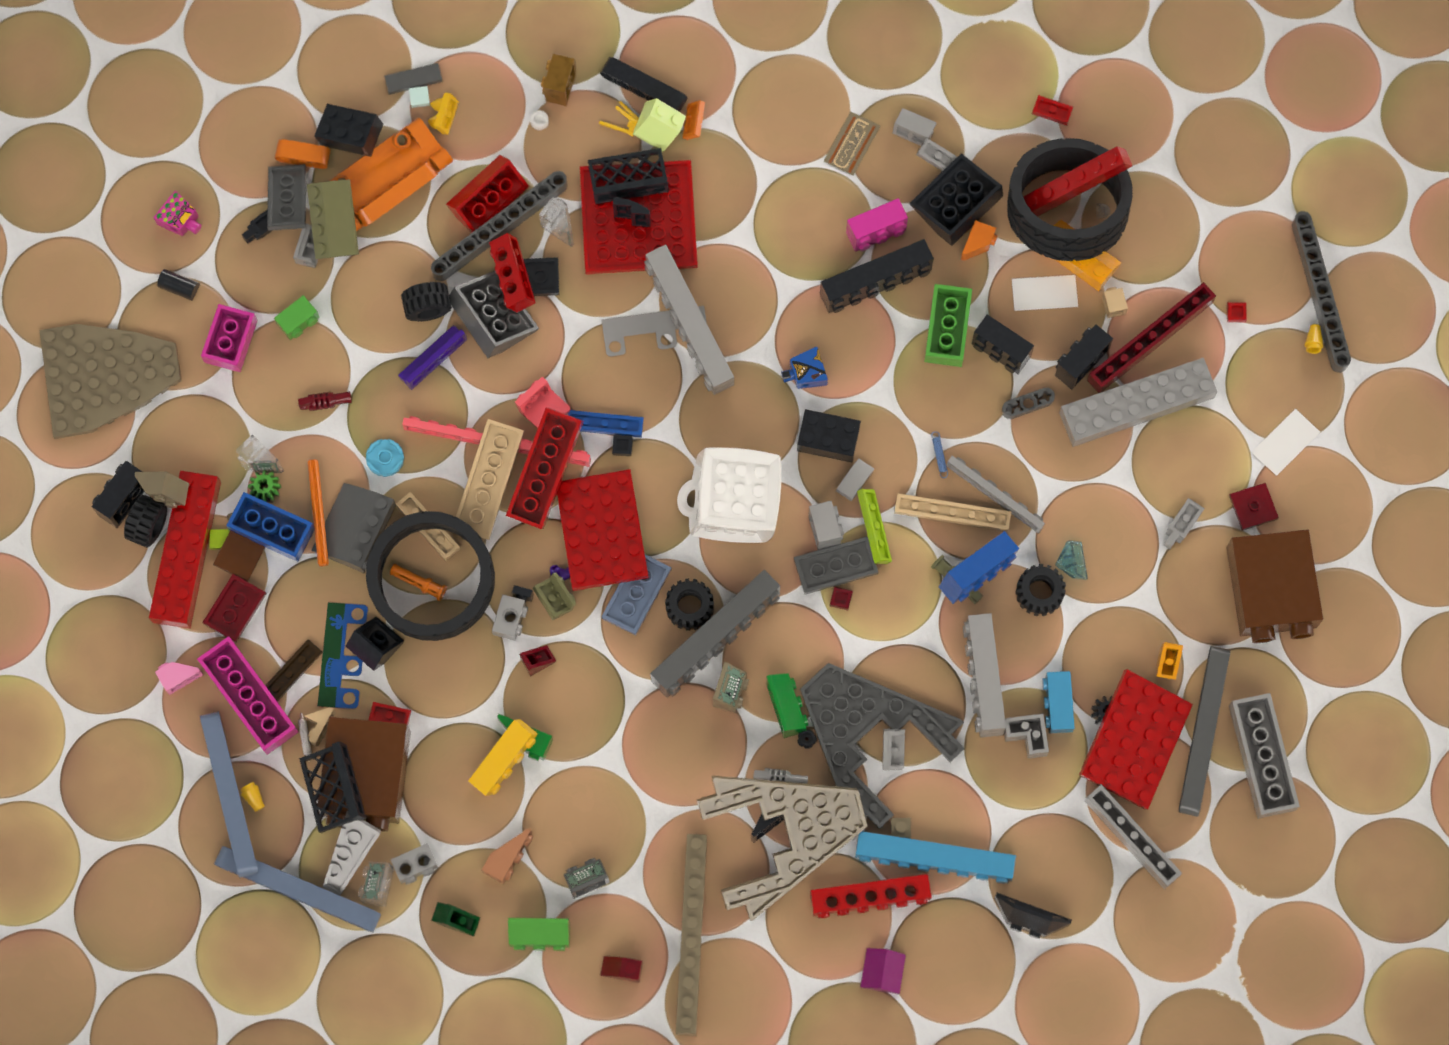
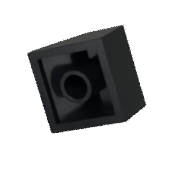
[345,617,404,671]

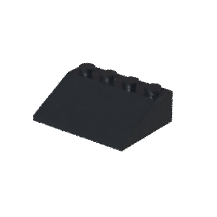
[910,153,1003,246]

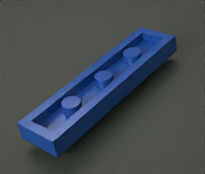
[567,410,644,438]

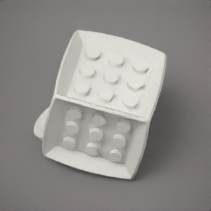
[677,448,781,543]

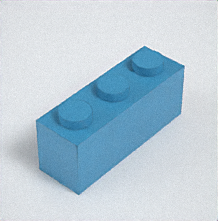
[1042,671,1075,734]

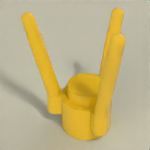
[599,101,639,137]

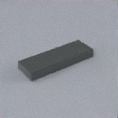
[384,63,443,95]

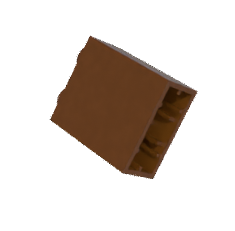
[1226,529,1323,643]
[317,717,411,832]

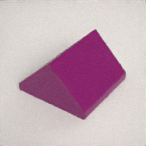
[860,948,906,994]

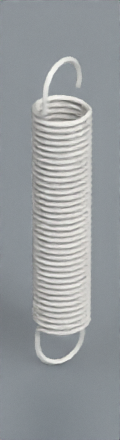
[298,713,312,761]

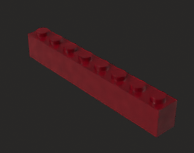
[1087,282,1216,393]

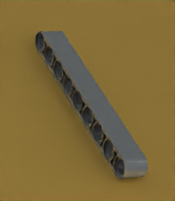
[431,171,568,281]
[1292,211,1351,373]
[1178,646,1230,817]

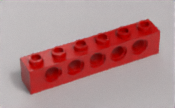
[810,874,932,919]

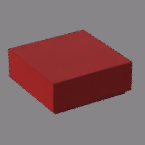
[1227,302,1247,323]

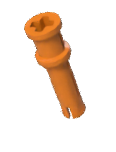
[389,564,447,601]

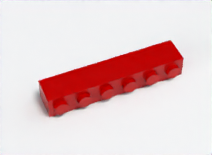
[1023,146,1133,217]

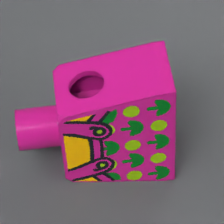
[153,191,202,236]

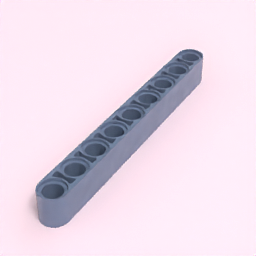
[200,711,259,878]
[214,846,381,933]

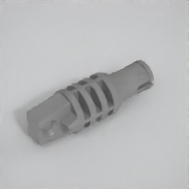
[753,768,808,784]

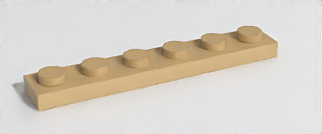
[894,493,1011,532]

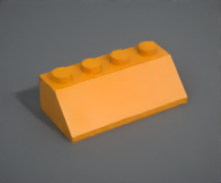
[1053,220,1122,291]

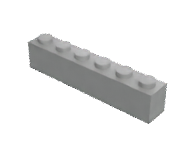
[1085,785,1182,890]

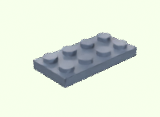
[601,554,672,636]

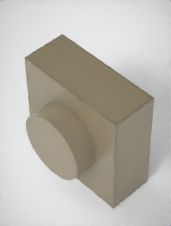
[891,818,911,839]

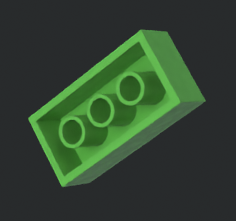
[924,284,972,367]

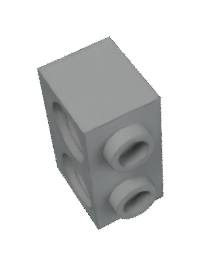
[391,844,438,885]

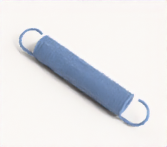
[931,431,948,478]

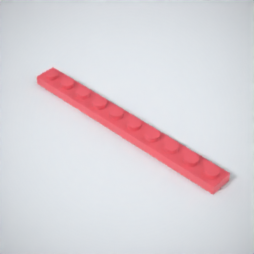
[402,416,591,467]

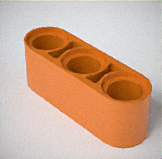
[275,139,331,169]

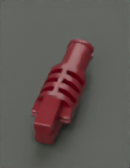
[298,391,352,411]

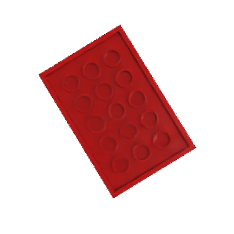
[557,469,649,591]
[1079,669,1193,810]

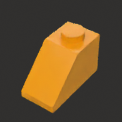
[1156,642,1183,680]

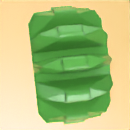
[248,470,281,502]

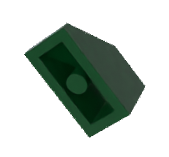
[431,902,480,936]

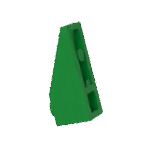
[497,714,553,761]

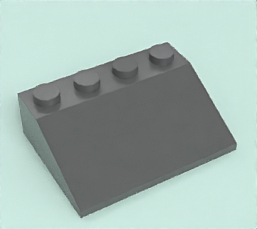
[449,271,539,358]
[311,483,396,573]

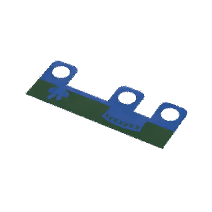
[317,602,368,709]

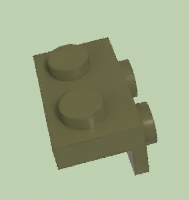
[533,572,576,620]

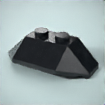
[994,893,1072,939]

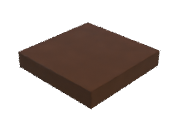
[213,530,265,582]

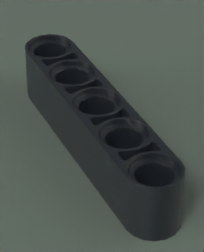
[600,57,688,112]

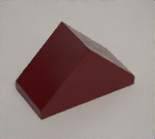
[519,645,556,677]

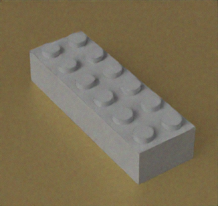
[963,613,1006,738]
[1229,693,1300,819]

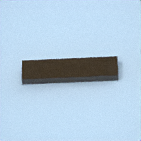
[265,639,323,702]

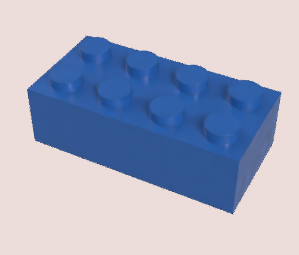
[226,492,314,562]
[938,531,1020,604]

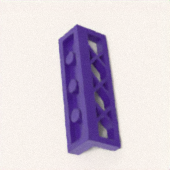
[398,325,467,390]

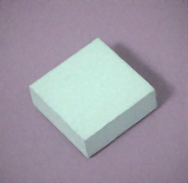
[409,86,430,108]

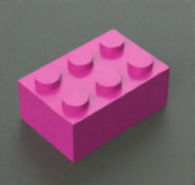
[846,198,908,252]
[201,304,258,372]

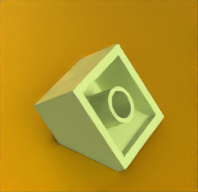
[633,98,686,152]

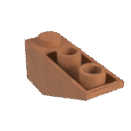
[482,828,533,884]

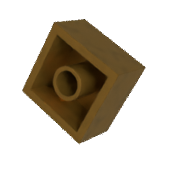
[541,54,576,107]

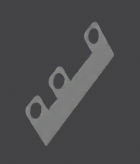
[602,306,707,356]

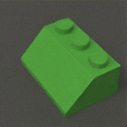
[508,918,570,951]

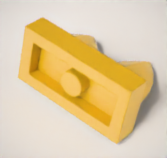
[428,93,459,135]

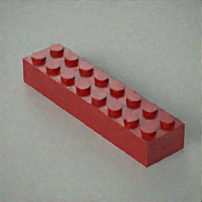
[149,470,221,629]

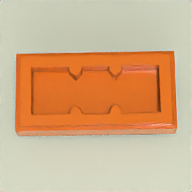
[683,100,705,140]

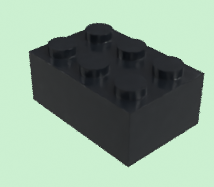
[314,103,384,157]
[971,314,1034,375]
[1055,324,1113,390]
[797,409,861,463]
[91,461,145,528]

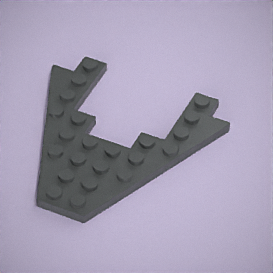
[800,663,965,829]

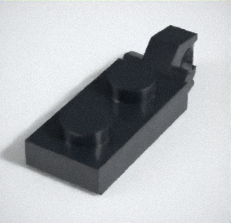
[242,209,273,244]

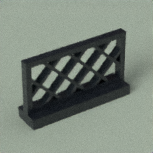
[588,148,669,204]
[299,741,366,833]

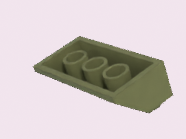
[307,179,359,259]

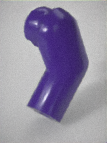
[550,565,570,580]

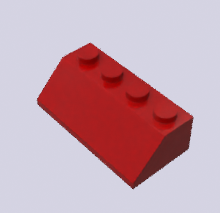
[446,155,529,233]

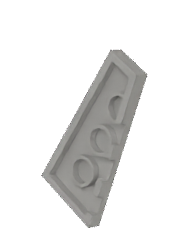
[323,810,381,896]

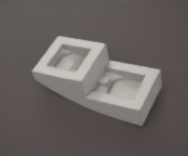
[836,458,874,501]

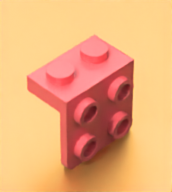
[515,377,571,428]

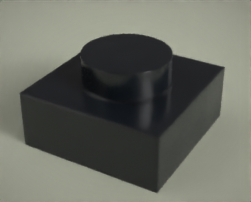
[612,435,633,456]
[512,585,534,603]

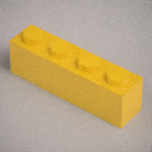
[468,719,538,796]

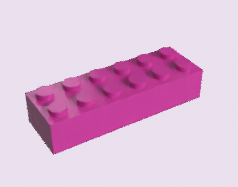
[197,636,299,755]

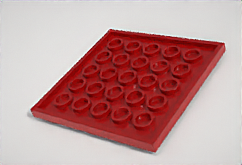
[580,160,698,274]

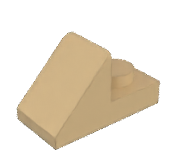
[304,707,336,747]

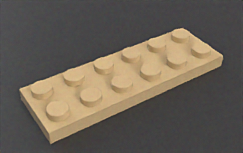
[456,419,525,540]

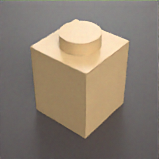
[1102,287,1128,318]

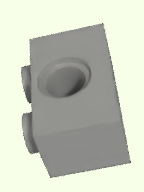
[492,594,528,641]

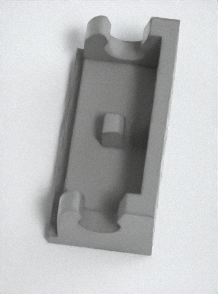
[892,108,936,146]
[293,223,318,268]
[882,729,905,770]

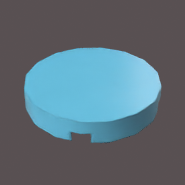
[366,439,404,477]

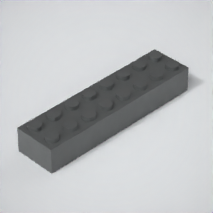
[650,569,780,698]

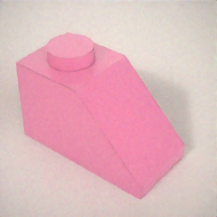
[155,662,203,695]

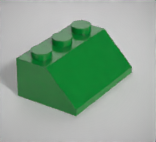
[766,673,809,739]

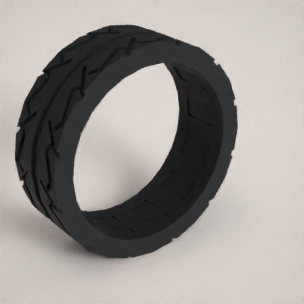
[1007,138,1133,261]
[366,511,495,641]

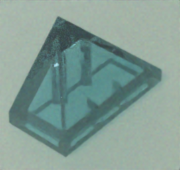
[1055,540,1088,580]

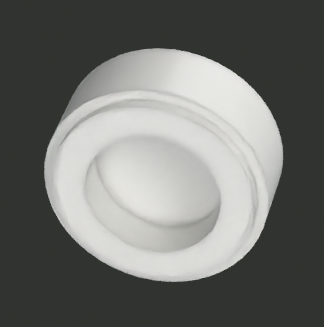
[530,110,549,130]

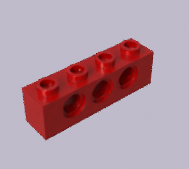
[489,233,536,313]

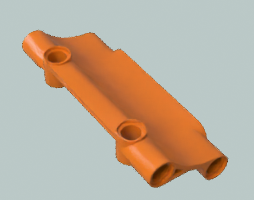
[331,117,453,232]

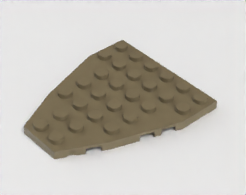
[39,324,181,439]

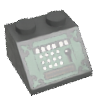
[563,858,610,899]

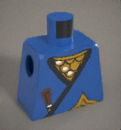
[781,347,828,389]

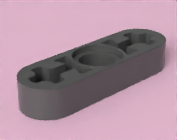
[1002,388,1055,419]

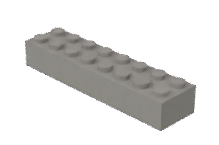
[644,245,734,395]
[1059,358,1217,447]

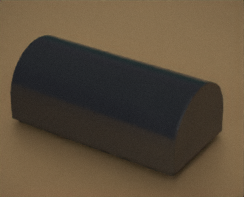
[157,269,200,301]

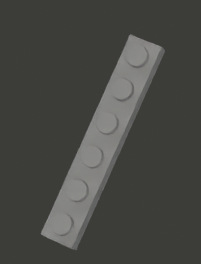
[947,456,1045,534]

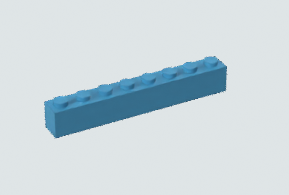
[855,831,1016,884]

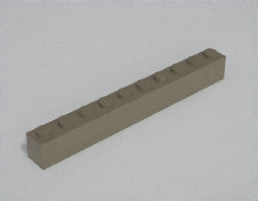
[676,834,707,1036]

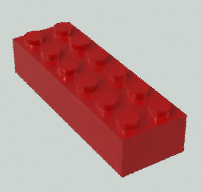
[506,407,584,529]

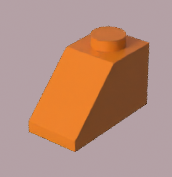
[961,220,998,261]

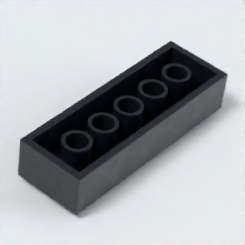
[820,239,934,313]

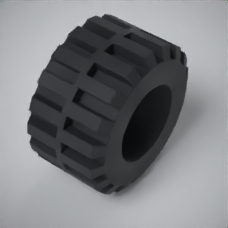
[401,282,452,322]
[124,495,167,548]
[1016,564,1066,616]
[665,578,714,631]

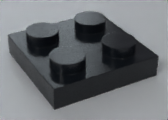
[523,257,559,296]

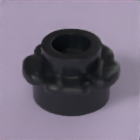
[797,730,817,749]

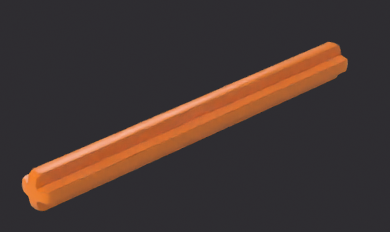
[308,459,329,567]

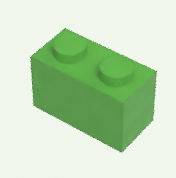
[274,295,320,340]

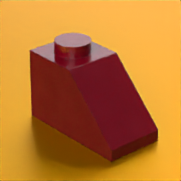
[600,956,643,983]

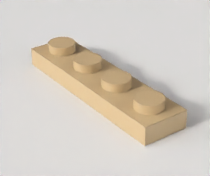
[396,492,460,561]

